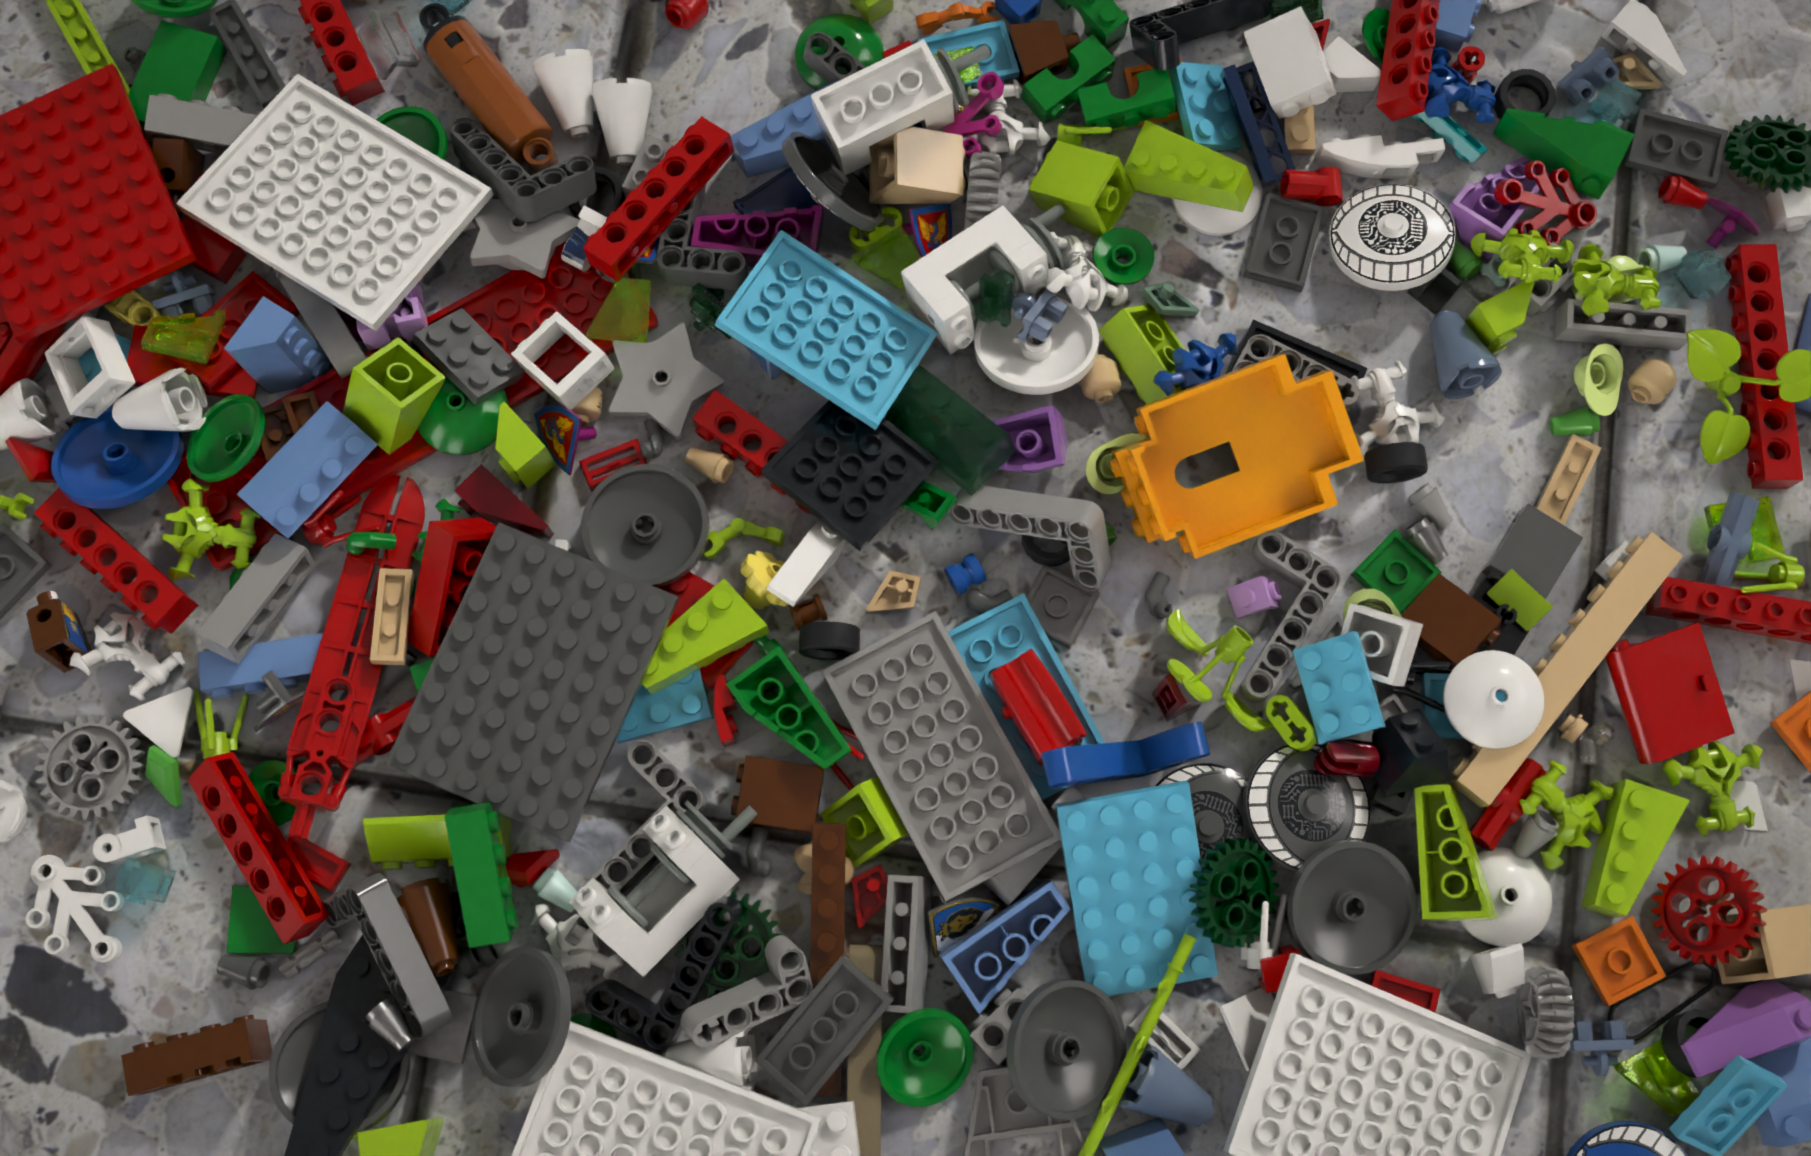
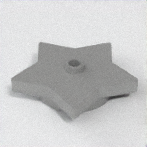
[470,199,579,278]
[609,323,724,439]

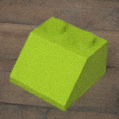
[1465,281,1534,356]
[495,401,556,489]
[820,776,909,869]

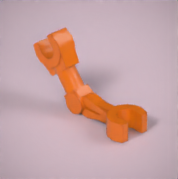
[915,1,999,35]

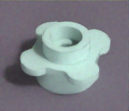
[1480,254,1509,288]

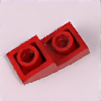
[714,674,739,747]

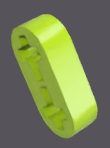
[849,207,903,252]
[1266,695,1317,751]

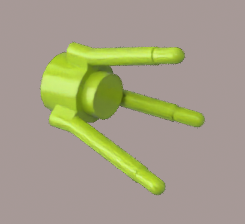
[1057,124,1128,147]
[1734,542,1805,593]
[193,688,249,759]

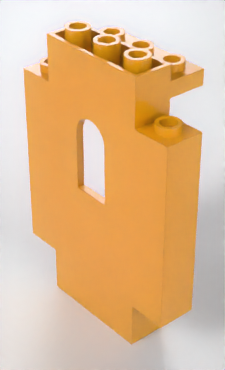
[1109,354,1364,559]

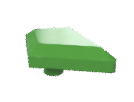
[145,745,183,808]

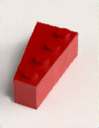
[407,517,497,657]

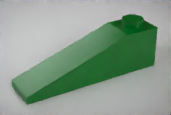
[1493,108,1634,200]

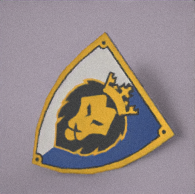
[928,896,999,958]

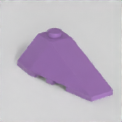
[1449,156,1550,259]
[934,405,1068,473]
[1680,979,1811,1078]

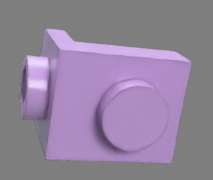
[1227,576,1282,619]

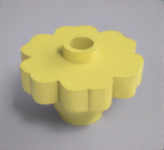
[740,550,788,610]

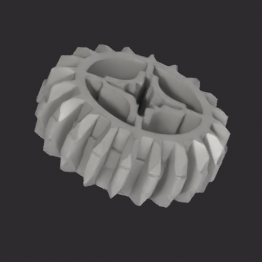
[964,151,1001,229]
[1517,966,1575,1060]

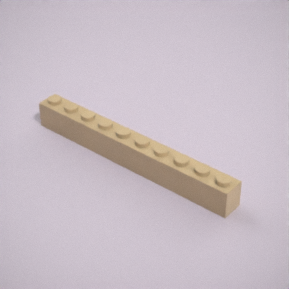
[1449,532,1683,808]

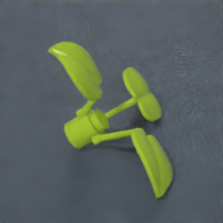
[1686,329,1811,464]
[1166,608,1273,732]

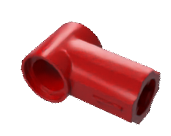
[1280,167,1343,206]

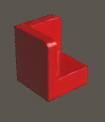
[1258,944,1300,993]

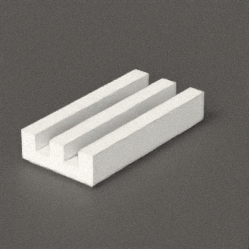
[1128,1001,1201,1070]

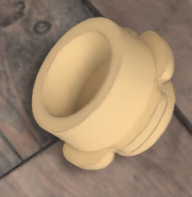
[1558,714,1588,743]

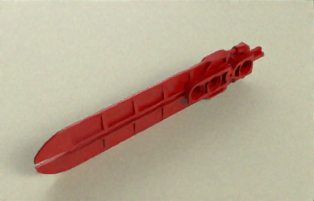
[278,475,425,840]

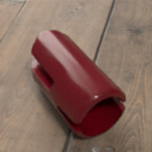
[1314,742,1380,776]

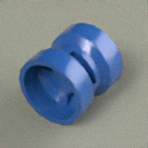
[944,553,987,596]

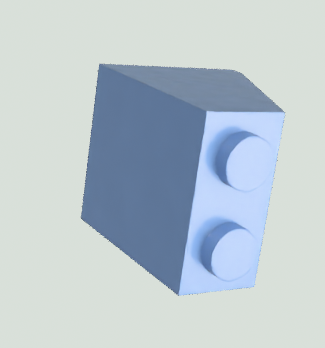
[1099,1117,1185,1156]

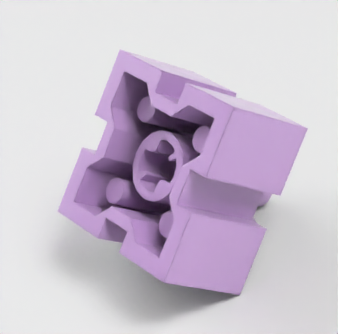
[356,282,428,351]

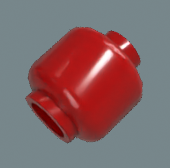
[665,0,709,30]

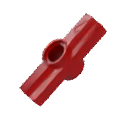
[339,696,416,772]
[1470,758,1546,851]

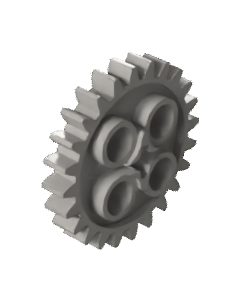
[34,714,146,821]

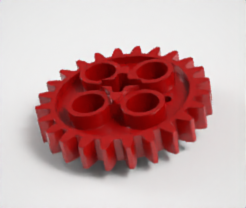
[1651,855,1767,966]

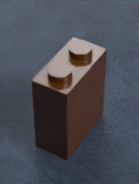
[1401,573,1502,671]
[731,756,825,835]

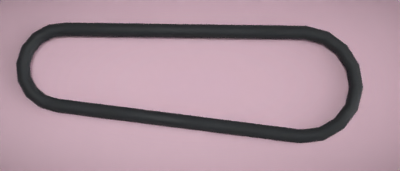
[1608,960,1717,1041]

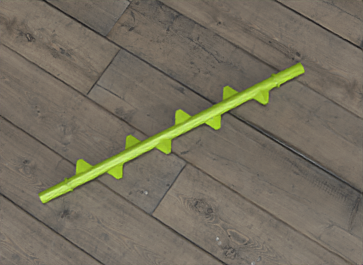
[1078,933,1197,1156]

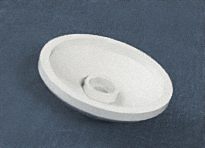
[1172,151,1263,236]
[1443,650,1544,749]
[1460,847,1552,947]

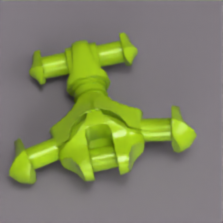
[1471,228,1574,283]
[1572,243,1661,317]
[162,478,260,582]
[1661,741,1763,837]
[1519,760,1614,869]

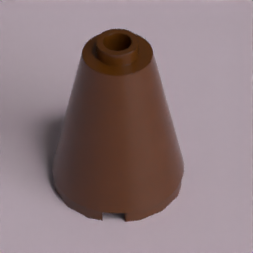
[396,878,459,977]

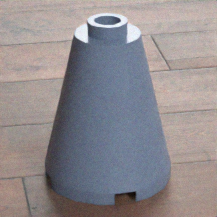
[1430,310,1502,399]
[1119,1043,1215,1127]

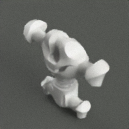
[963,80,1050,156]
[1047,232,1128,312]
[1351,360,1445,456]
[70,596,186,701]
[530,903,624,979]

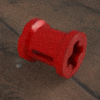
[1451,46,1485,83]

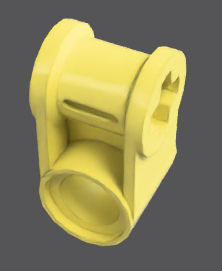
[102,290,167,329]

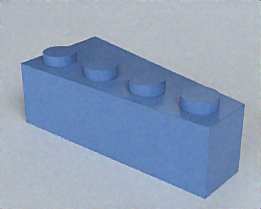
[731,81,835,178]
[938,879,1071,1014]

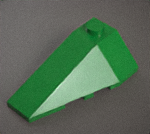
[726,646,852,770]

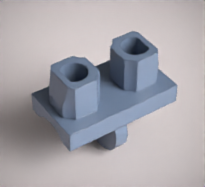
[1557,46,1620,107]
[152,270,217,325]
[1012,289,1068,342]
[1568,1021,1635,1076]

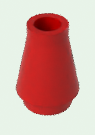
[1658,175,1708,210]

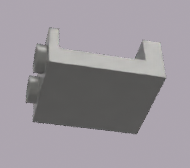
[1481,503,1583,599]

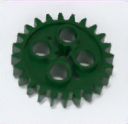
[1724,114,1811,193]
[1189,838,1279,948]
[675,890,783,997]

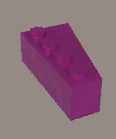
[691,205,824,267]

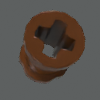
[788,593,828,631]

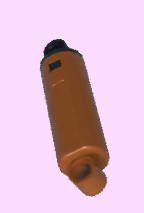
[419,3,558,174]

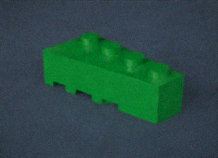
[444,802,519,948]

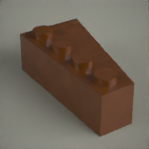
[121,1015,273,1096]

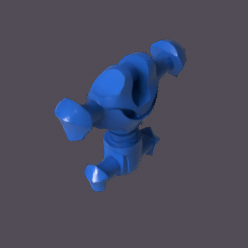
[1424,46,1496,123]
[1153,333,1238,396]

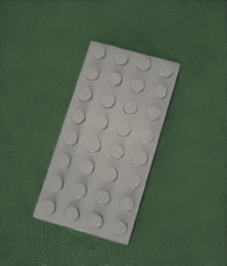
[822,611,1061,903]

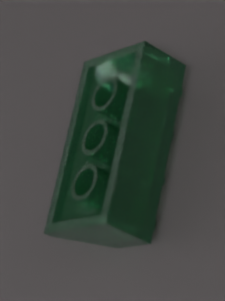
[885,365,1015,496]

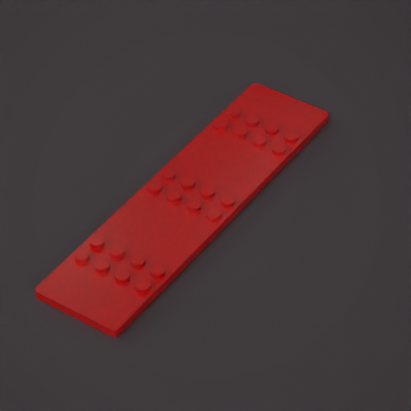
[167,241,659,571]

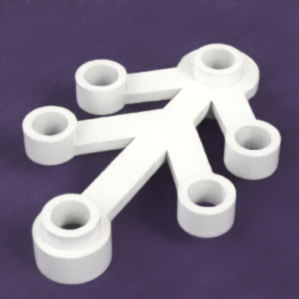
[25,855,124,963]

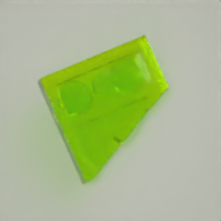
[851,226,921,293]
[586,278,651,343]
[141,310,226,364]
[1613,1039,1700,1116]

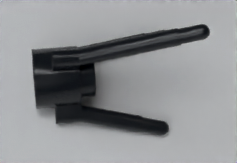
[1393,661,1451,713]

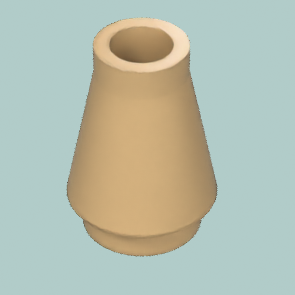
[685,447,734,483]

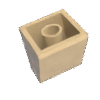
[869,126,966,204]
[1717,904,1811,984]

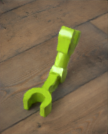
[0,492,34,520]
[704,518,786,560]

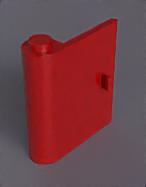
[1605,622,1735,764]

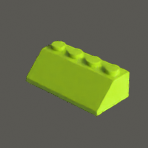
[1098,304,1188,404]
[363,812,511,870]

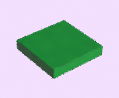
[1350,529,1442,614]
[227,886,298,954]

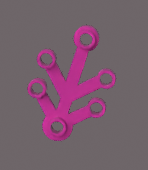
[936,72,1004,159]

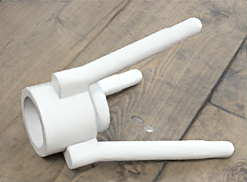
[1240,894,1288,969]

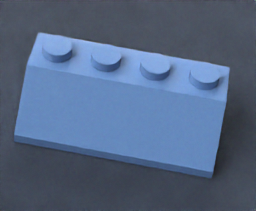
[224,296,330,394]
[237,401,378,539]

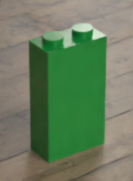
[128,20,227,134]

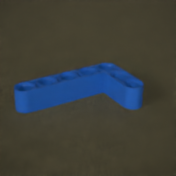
[1041,722,1210,788]

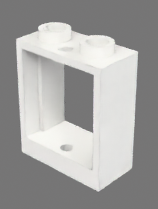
[511,311,615,410]
[44,316,136,419]

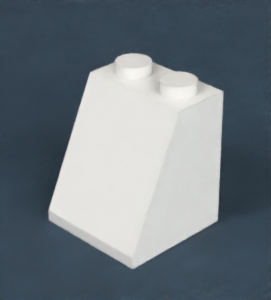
[1243,6,1336,119]

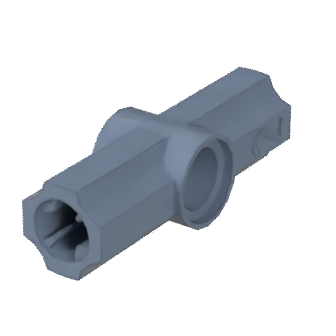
[1699,492,1760,587]

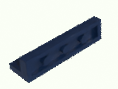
[1220,61,1296,188]

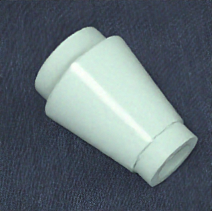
[1637,245,1687,273]
[532,867,578,913]

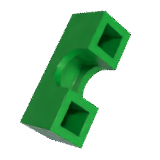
[1054,0,1129,49]
[1021,34,1116,124]
[1077,69,1176,136]

